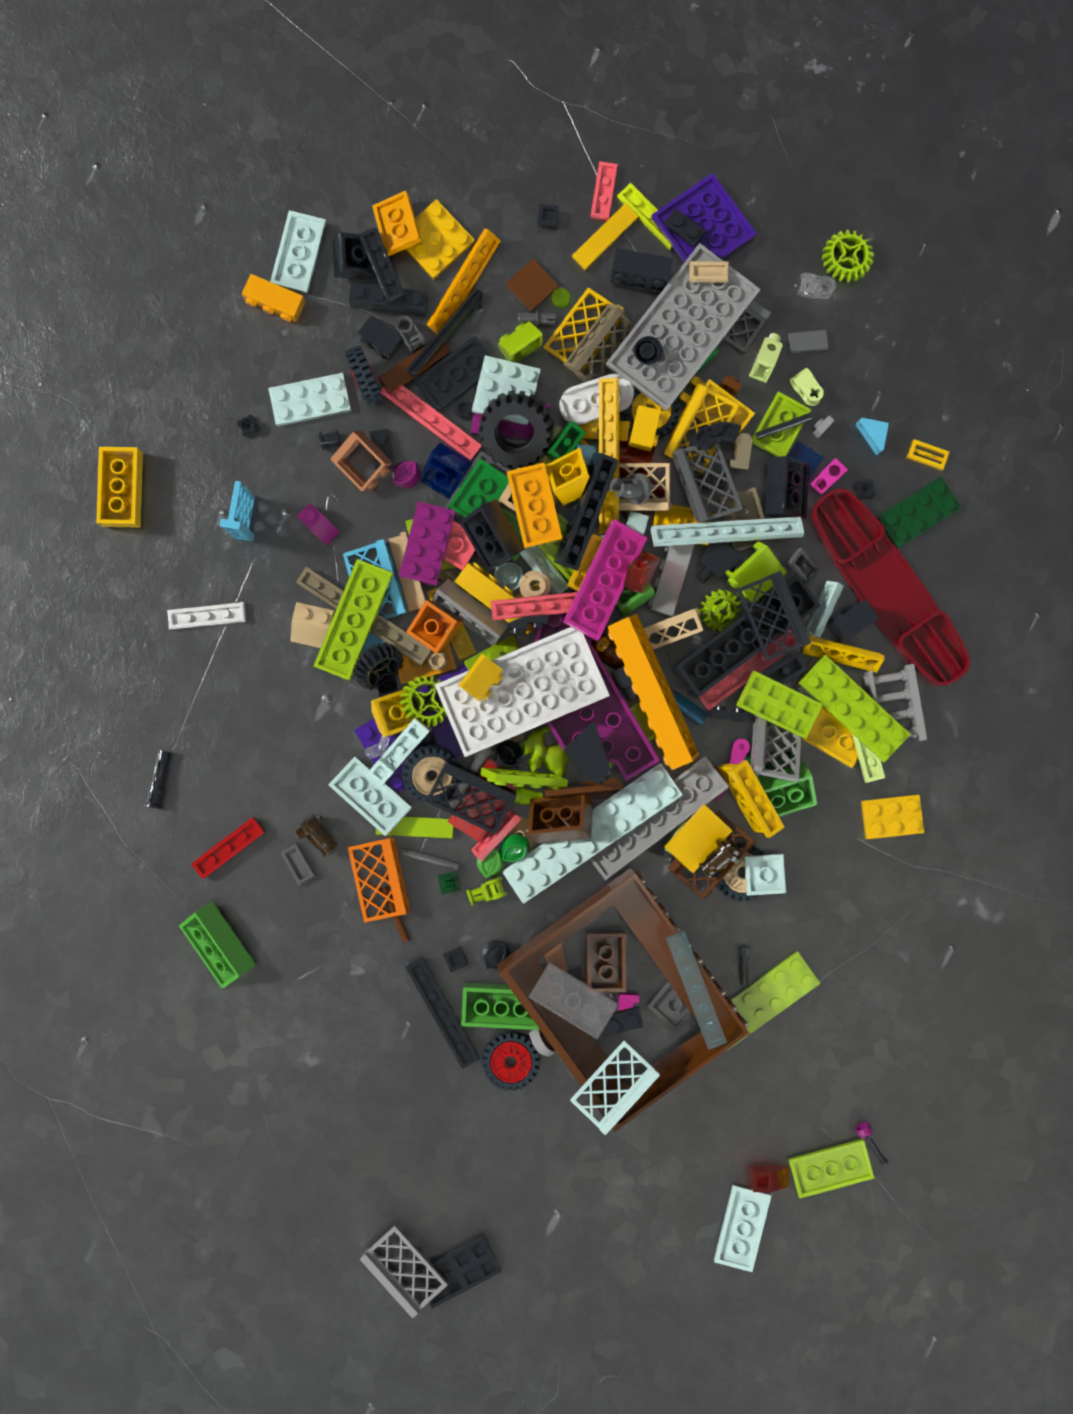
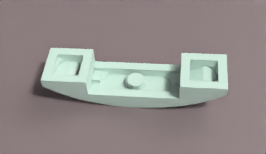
[368,718,430,785]

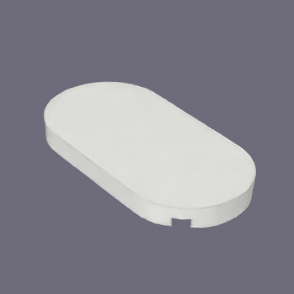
[559,374,634,425]

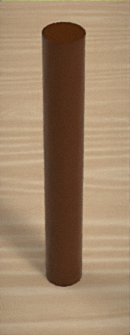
[380,887,410,943]

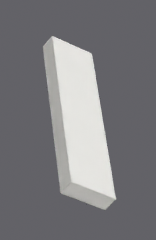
[167,602,246,630]

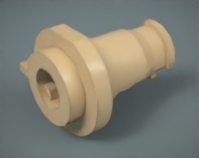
[519,571,551,597]

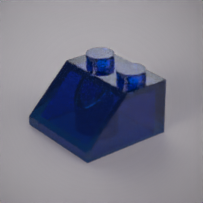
[419,442,473,499]

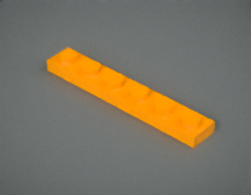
[427,229,501,334]

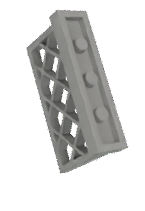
[750,714,801,782]
[360,1224,448,1319]

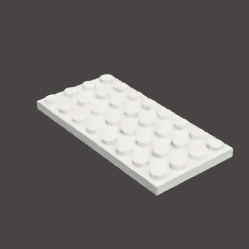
[435,627,609,757]

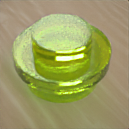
[551,288,570,307]

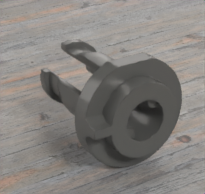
[610,473,655,505]

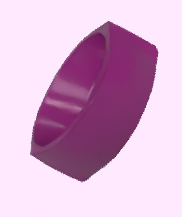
[392,460,420,489]

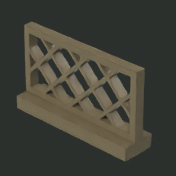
[564,304,635,383]

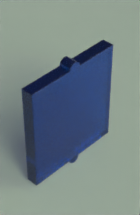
[788,441,824,480]

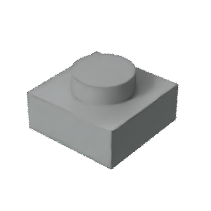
[813,416,834,438]

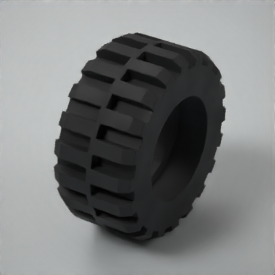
[478,390,553,469]

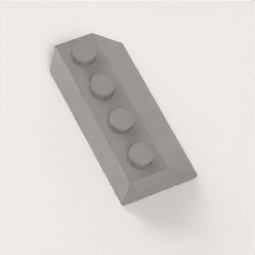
[432,579,507,646]

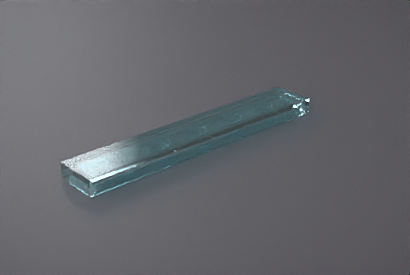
[666,931,727,1050]

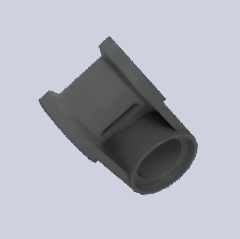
[396,316,427,355]

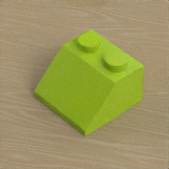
[498,321,543,363]

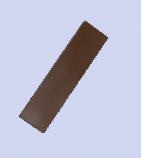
[378,342,451,394]

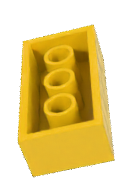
[96,447,143,528]

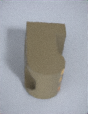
[727,433,752,470]

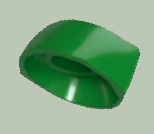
[501,834,530,862]

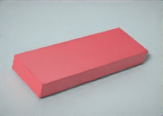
[590,161,618,221]
[471,809,521,862]

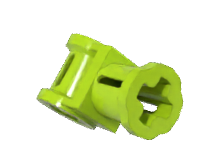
[466,876,508,906]

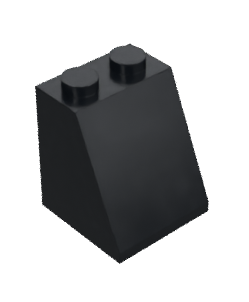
[564,723,611,785]

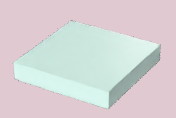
[744,854,786,896]

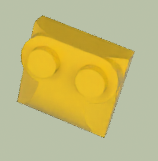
[371,690,416,737]

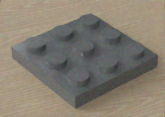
[651,623,705,697]

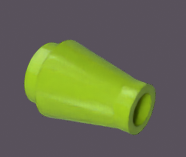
[514,787,543,805]

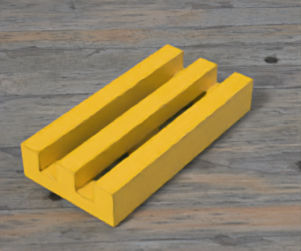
[906,439,950,471]

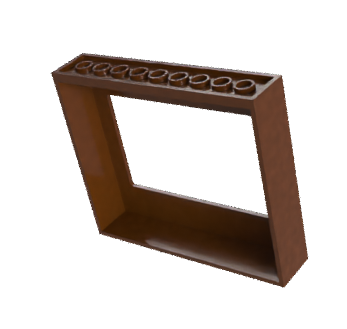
[497,868,750,1132]

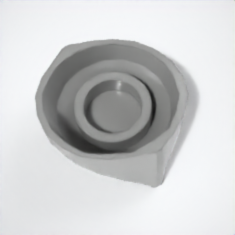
[529,1029,556,1057]

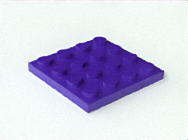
[651,173,757,262]

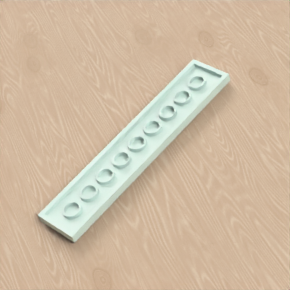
[502,763,683,904]

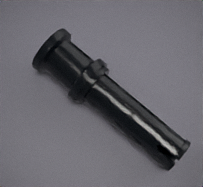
[144,750,171,809]

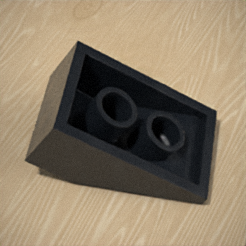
[332,232,395,279]

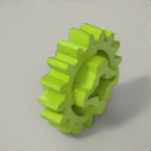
[699,589,741,631]

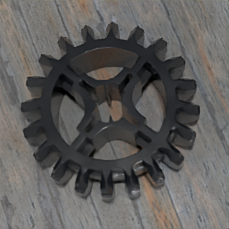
[353,642,404,691]

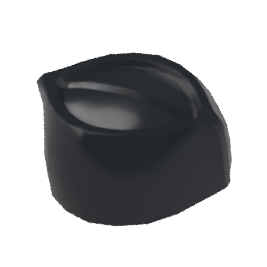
[632,336,664,365]
[495,740,523,769]
[481,940,510,969]

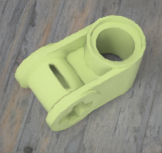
[790,368,823,407]

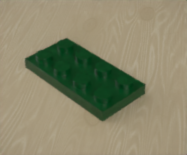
[876,476,962,549]

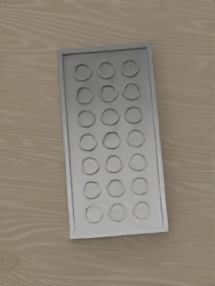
[606,243,760,411]

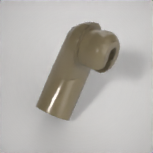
[438,570,459,584]

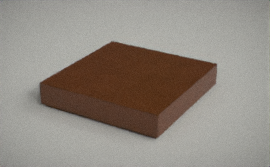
[505,259,559,312]

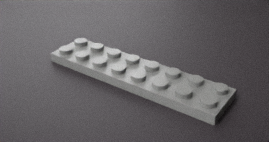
[590,756,729,881]

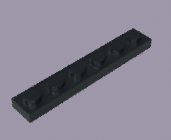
[405,957,479,1069]

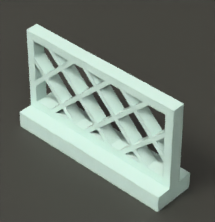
[570,1040,660,1135]

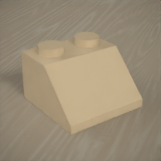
[291,602,335,648]

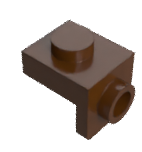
[719,376,742,397]

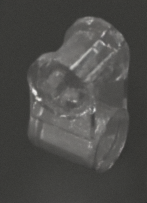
[797,273,836,299]

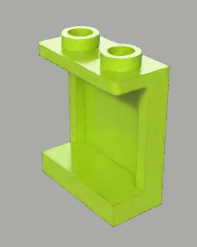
[725,541,787,602]

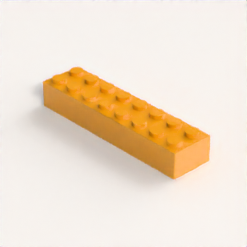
[608,614,700,770]

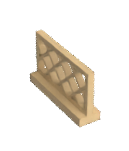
[619,463,671,510]

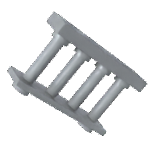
[863,664,927,741]

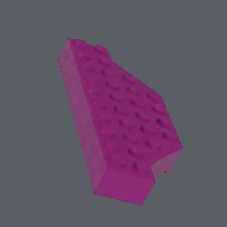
[534,593,660,781]

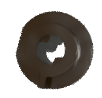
[295,815,337,857]
[699,837,741,879]

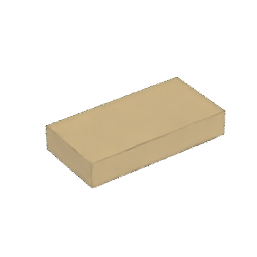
[689,261,729,283]

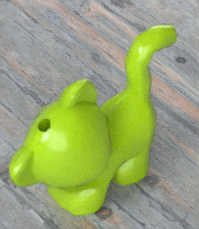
[519,725,568,777]

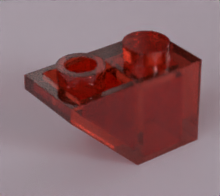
[749,1166,789,1192]

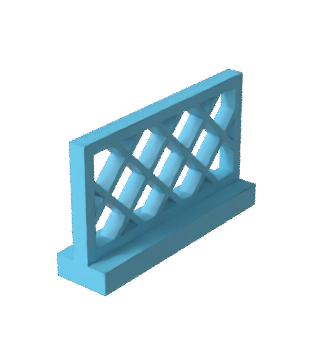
[220,481,255,542]
[343,539,410,620]

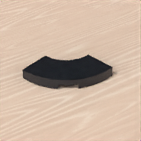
[690,422,741,452]

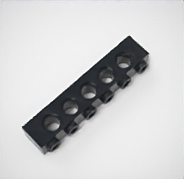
[554,453,619,571]

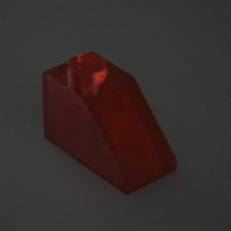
[624,551,660,593]

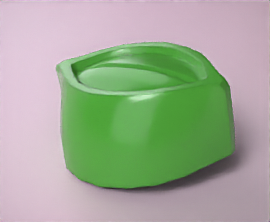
[477,848,505,878]

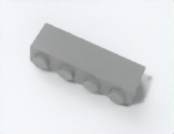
[648,544,694,618]

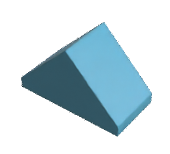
[855,418,889,455]

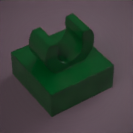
[438,871,461,895]

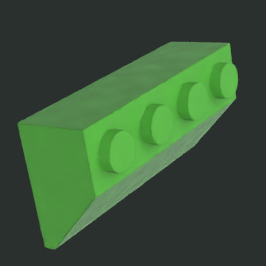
[179,902,256,989]
[461,982,539,1030]

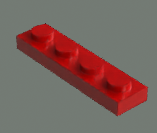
[191,817,265,879]

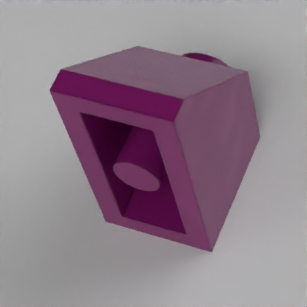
[297,503,340,546]

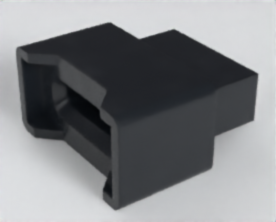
[611,667,639,701]

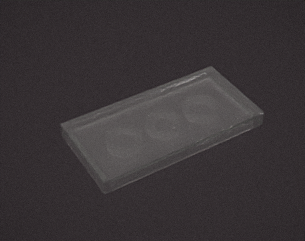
[528,962,618,1039]

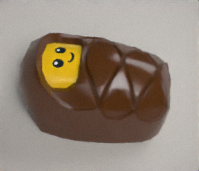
[591,633,625,670]

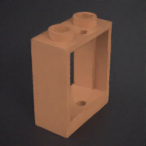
[330,430,393,492]

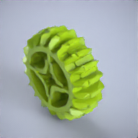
[822,229,874,283]
[400,675,447,728]

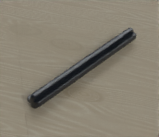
[407,289,483,377]

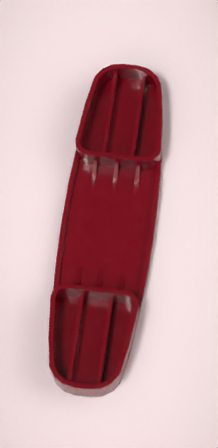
[810,489,970,686]

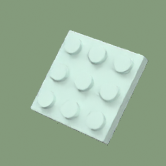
[472,355,541,426]

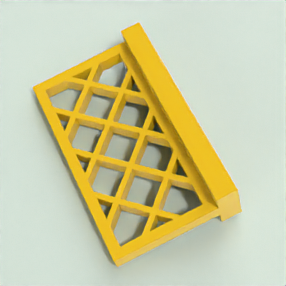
[543,288,625,373]
[662,383,739,474]
[717,760,784,838]

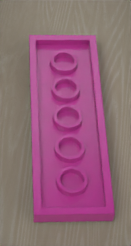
[563,519,647,641]

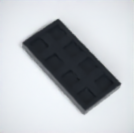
[416,1235,501,1309]

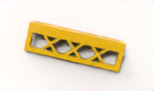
[803,635,885,673]

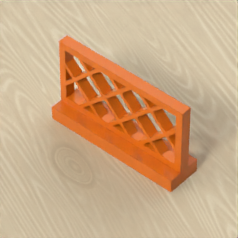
[348,837,411,923]

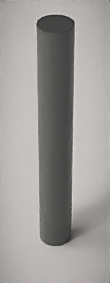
[402,848,459,870]

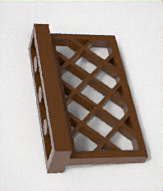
[544,778,623,800]
[668,810,755,900]

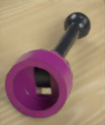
[855,1122,888,1166]

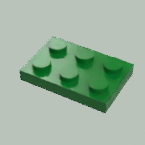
[448,459,509,518]

